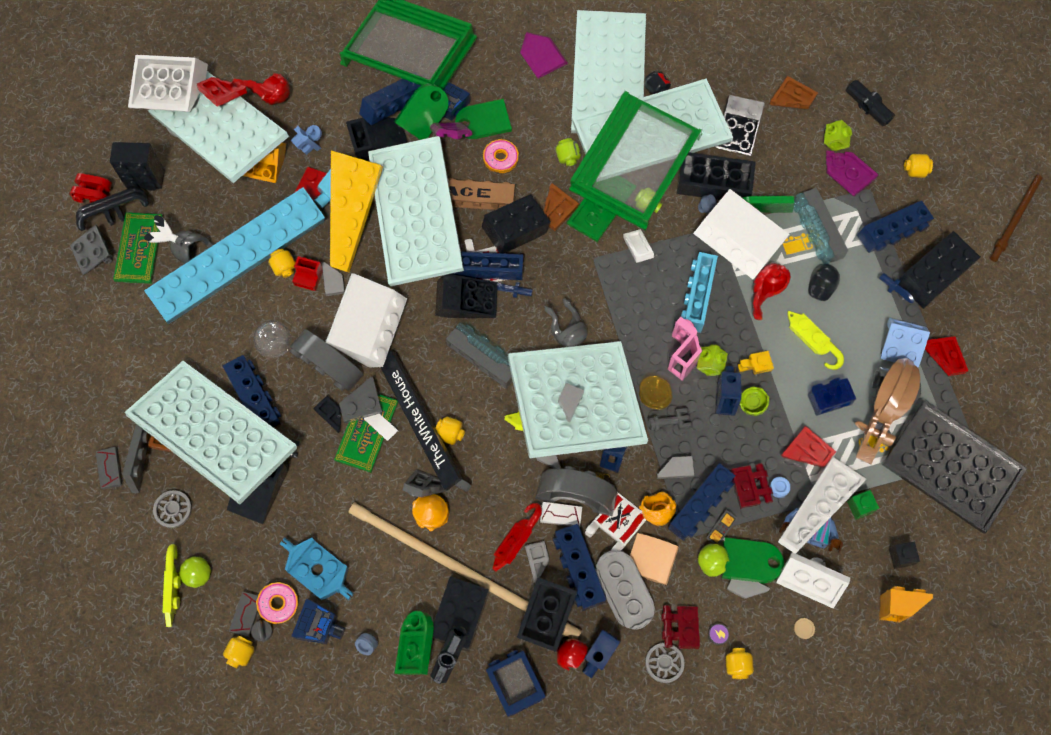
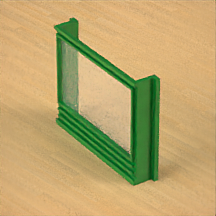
[339,0,477,100]
[569,91,703,231]

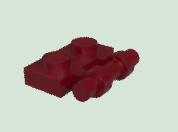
[730,463,773,509]
[661,605,700,649]

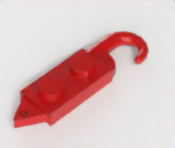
[492,503,542,572]

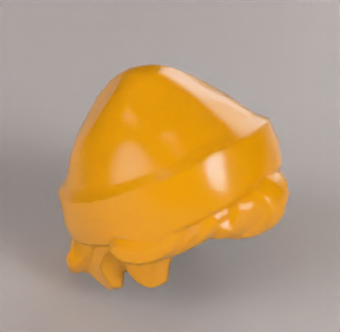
[639,492,676,526]
[412,494,449,531]

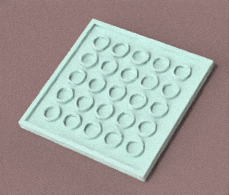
[508,341,648,458]

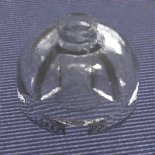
[253,320,292,359]

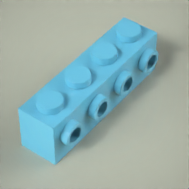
[681,252,718,333]

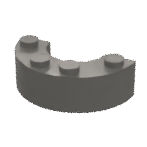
[289,329,364,391]
[535,466,618,517]

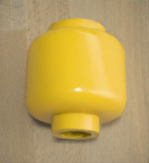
[904,154,933,178]
[268,249,295,278]
[436,416,465,445]
[223,635,255,668]
[726,648,754,679]

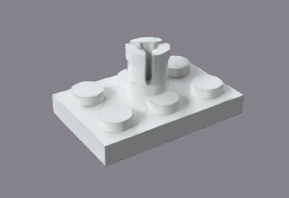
[776,552,850,608]

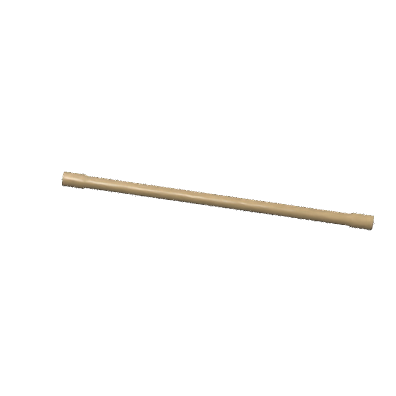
[349,502,582,639]

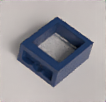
[486,650,546,717]

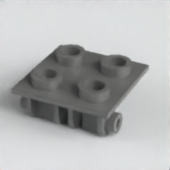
[70,225,113,275]

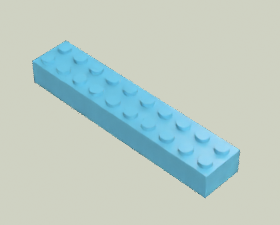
[144,187,325,324]

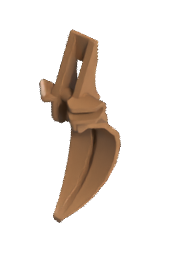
[855,358,920,464]

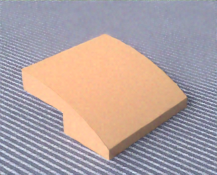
[630,533,679,585]

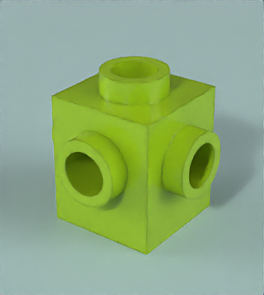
[824,120,852,151]
[697,344,728,376]

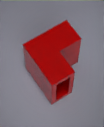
[292,256,323,291]

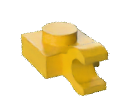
[738,351,774,375]

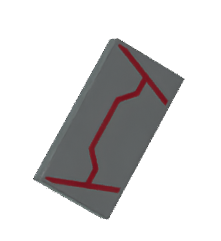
[96,447,122,490]
[229,591,258,638]

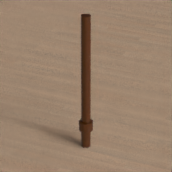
[990,175,1043,262]

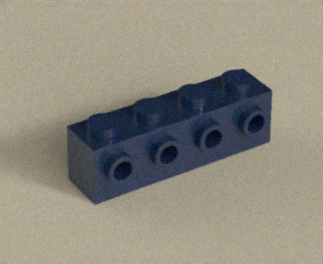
[359,73,421,125]
[857,200,934,253]
[451,252,523,280]
[222,355,281,427]
[668,463,735,541]
[552,524,606,611]

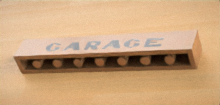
[373,178,515,210]

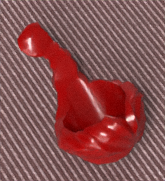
[232,73,290,105]
[753,263,791,320]

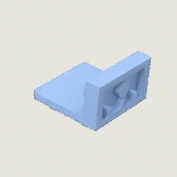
[881,318,930,368]

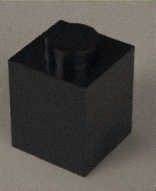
[889,541,920,569]

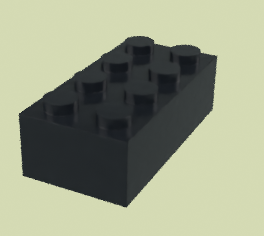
[676,152,756,200]
[899,231,981,309]

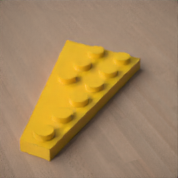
[330,151,383,273]

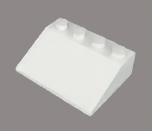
[128,55,208,112]
[693,189,790,279]
[326,273,407,368]

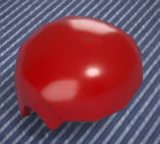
[557,638,588,670]

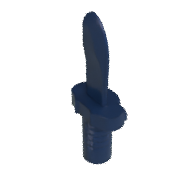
[879,273,914,303]
[497,282,533,298]

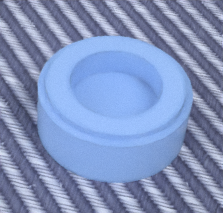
[769,477,790,498]

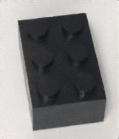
[110,142,165,191]
[481,194,551,254]
[432,577,489,652]
[517,577,578,652]

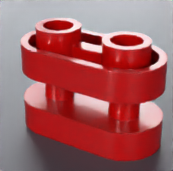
[70,173,112,203]

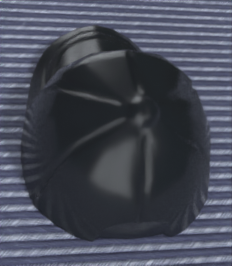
[808,264,840,301]

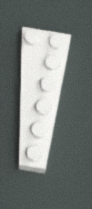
[778,457,866,554]

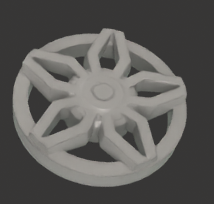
[153,490,192,528]
[645,643,685,683]

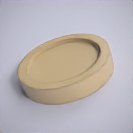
[794,618,815,639]

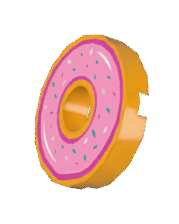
[483,139,519,173]
[256,582,298,624]

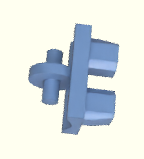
[291,125,322,155]

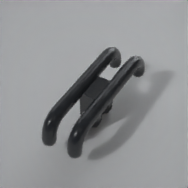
[76,187,149,231]

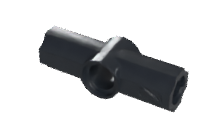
[846,80,895,126]
[430,625,469,684]

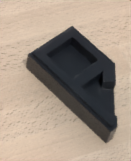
[313,396,341,434]

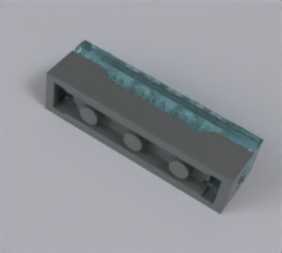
[793,188,848,265]
[446,322,513,389]

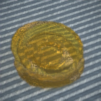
[639,376,672,410]

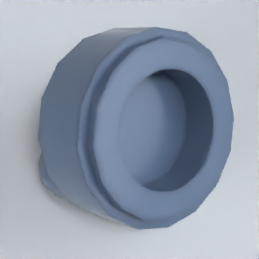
[698,195,717,213]
[355,633,378,655]

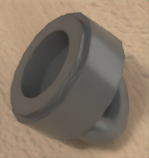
[251,620,273,642]

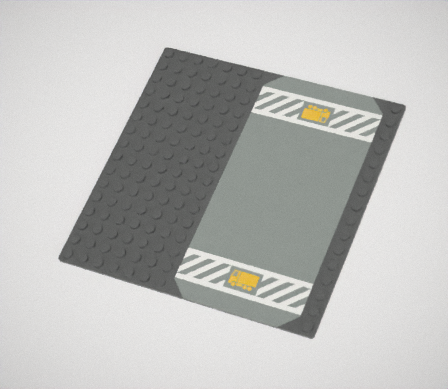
[594,189,970,539]

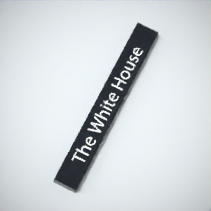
[380,351,462,490]

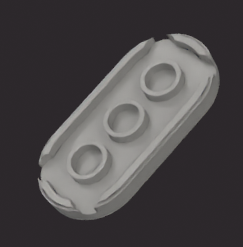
[595,551,655,629]

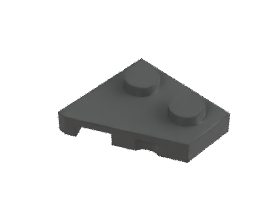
[339,377,382,423]
[403,470,449,497]

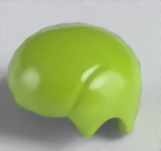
[740,387,770,416]
[698,544,729,577]
[179,556,211,588]

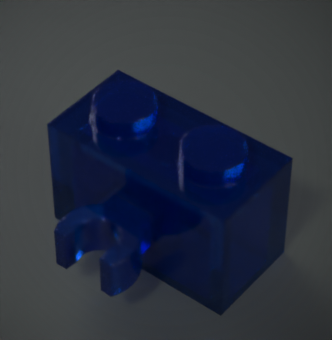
[807,378,856,416]

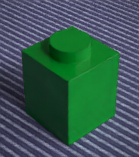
[847,490,879,520]

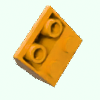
[243,142,286,183]
[879,586,933,622]

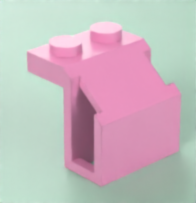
[668,317,702,381]

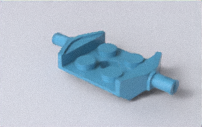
[280,538,354,600]

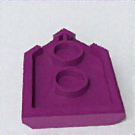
[520,32,568,79]
[430,123,472,139]
[826,151,878,196]

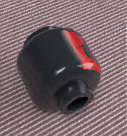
[645,71,671,95]

